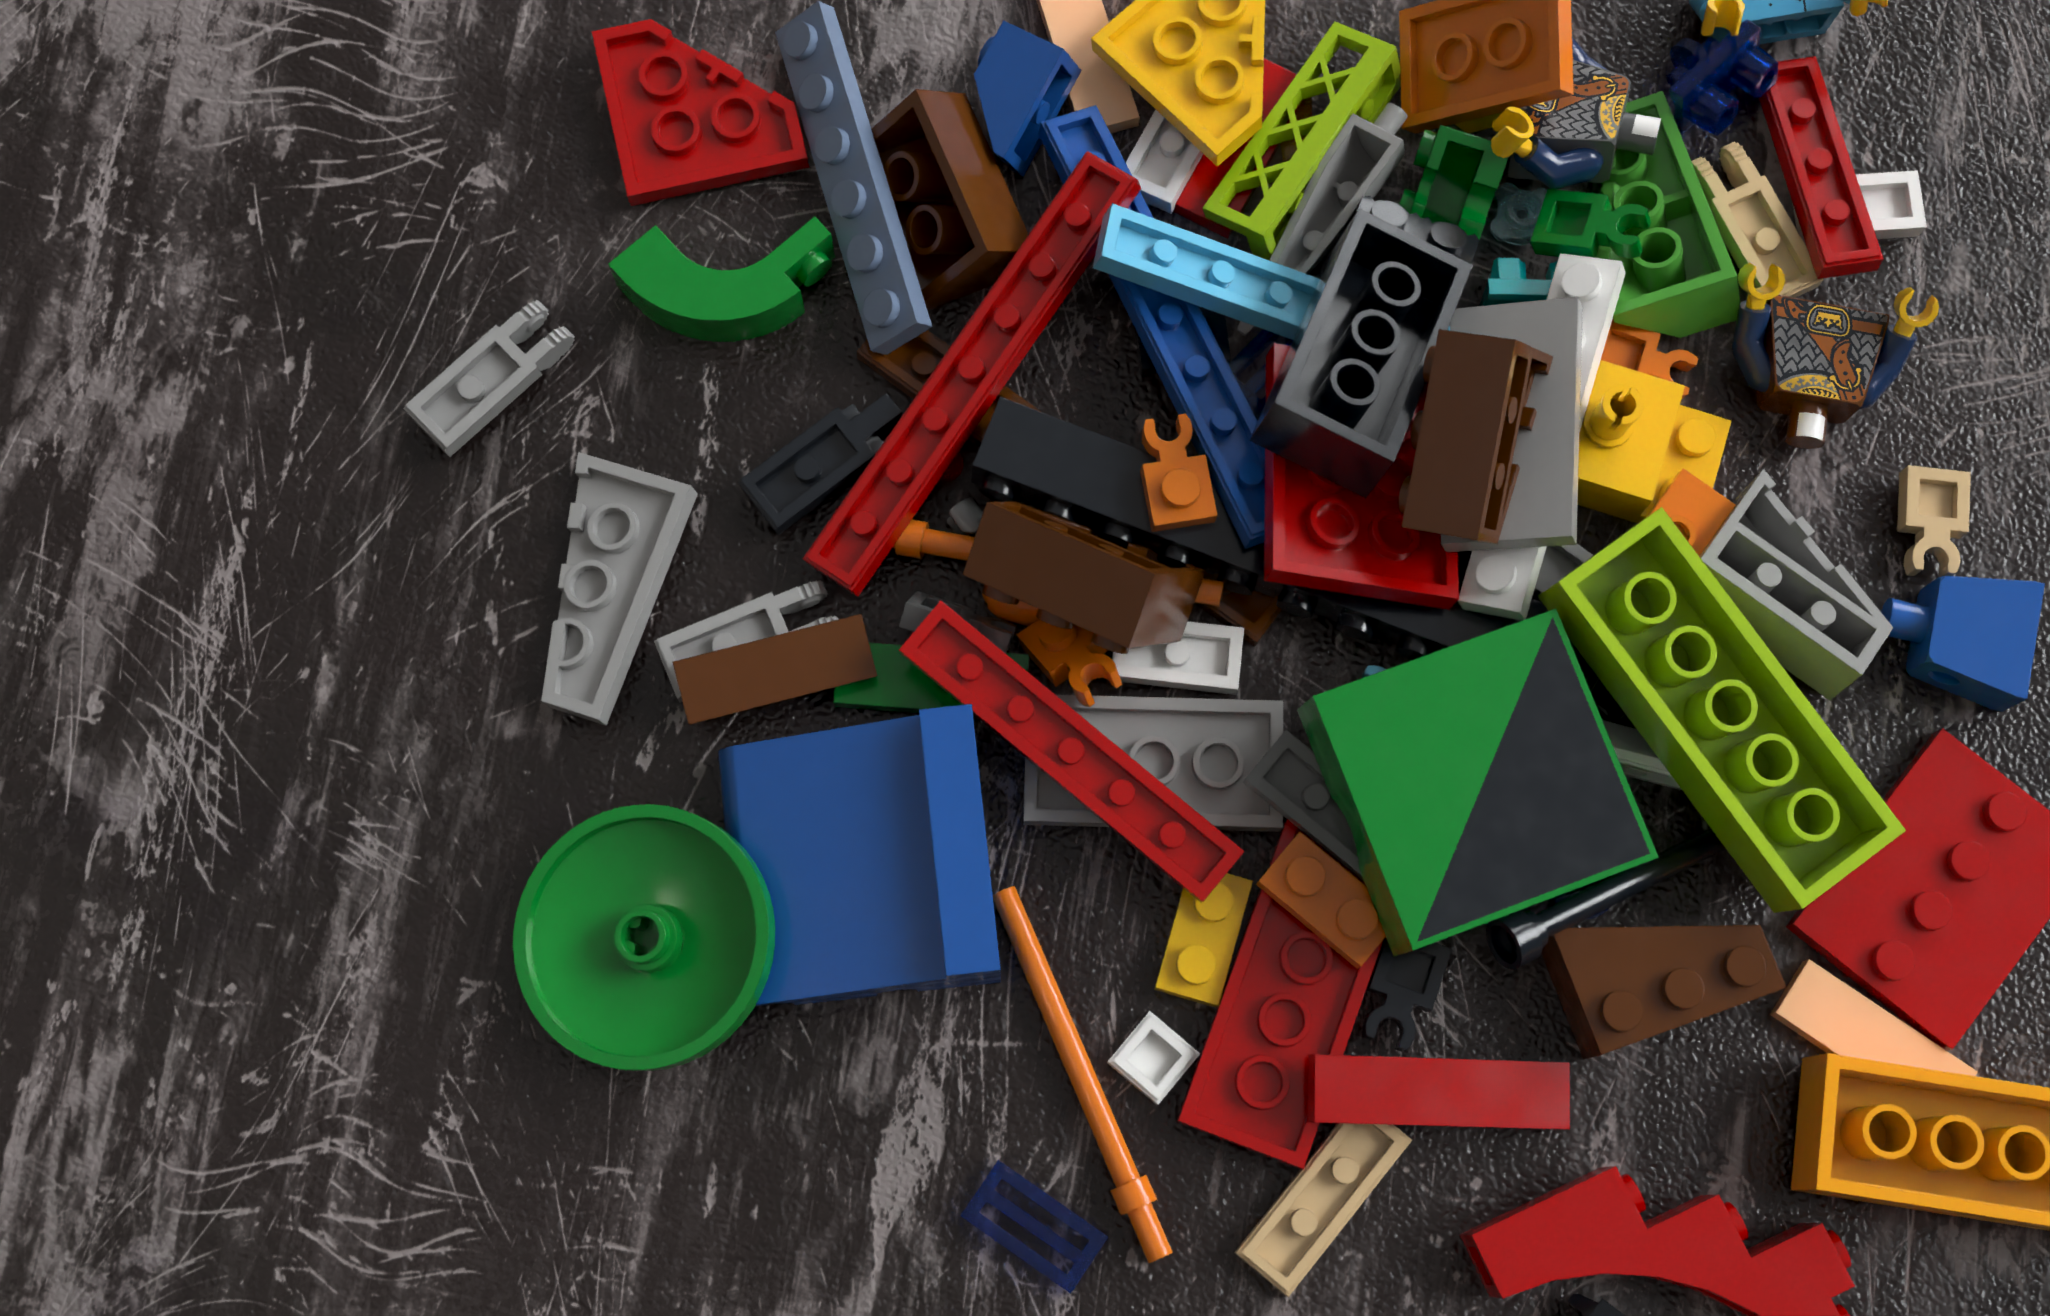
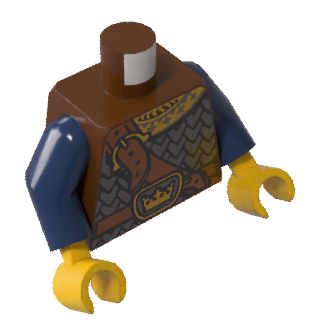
[1731,263,1939,449]

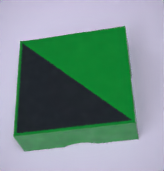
[1297,609,1659,957]

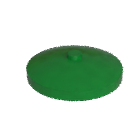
[513,804,775,1071]

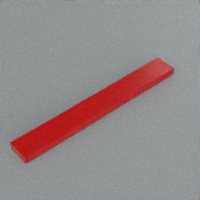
[803,151,1141,597]

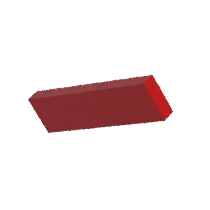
[1752,56,1884,279]
[1308,1054,1570,1130]

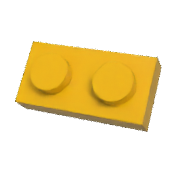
[1154,873,1253,1008]

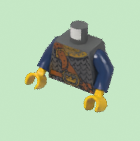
[1491,37,1661,190]

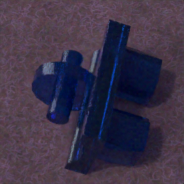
[1666,19,1778,136]

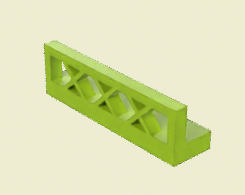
[1203,21,1401,260]

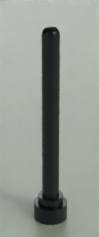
[1486,828,1726,970]

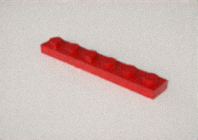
[899,600,1244,903]

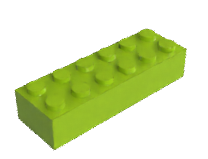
[1538,507,1906,913]

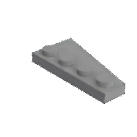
[541,452,698,726]

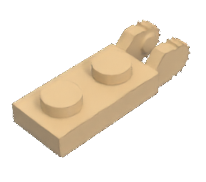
[1691,141,1824,298]

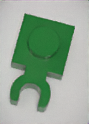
[1530,189,1651,258]

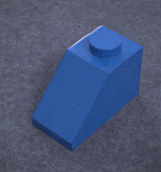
[974,20,1082,177]

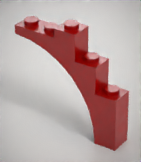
[1460,1166,1855,1316]

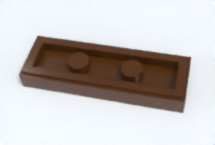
[672,614,877,724]

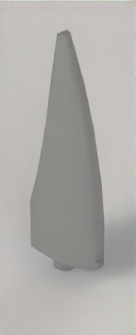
[1237,103,1408,336]

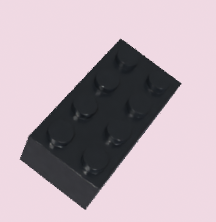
[1249,208,1473,498]

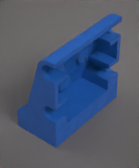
[718,704,1001,1010]

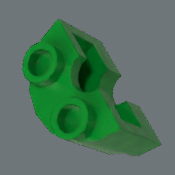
[1399,125,1508,240]

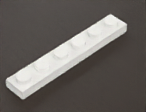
[1458,253,1626,621]

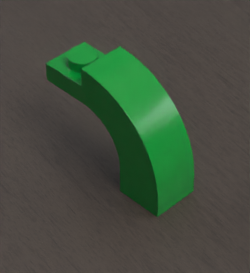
[608,217,835,342]

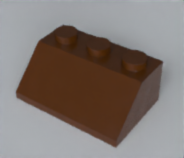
[872,89,1029,310]

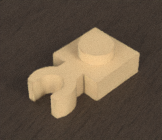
[1897,465,1971,577]

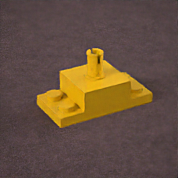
[1578,360,1732,523]

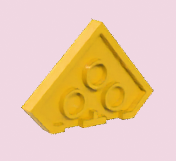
[1091,0,1265,167]

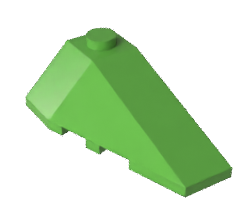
[1596,91,1740,338]

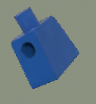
[1881,576,2045,712]

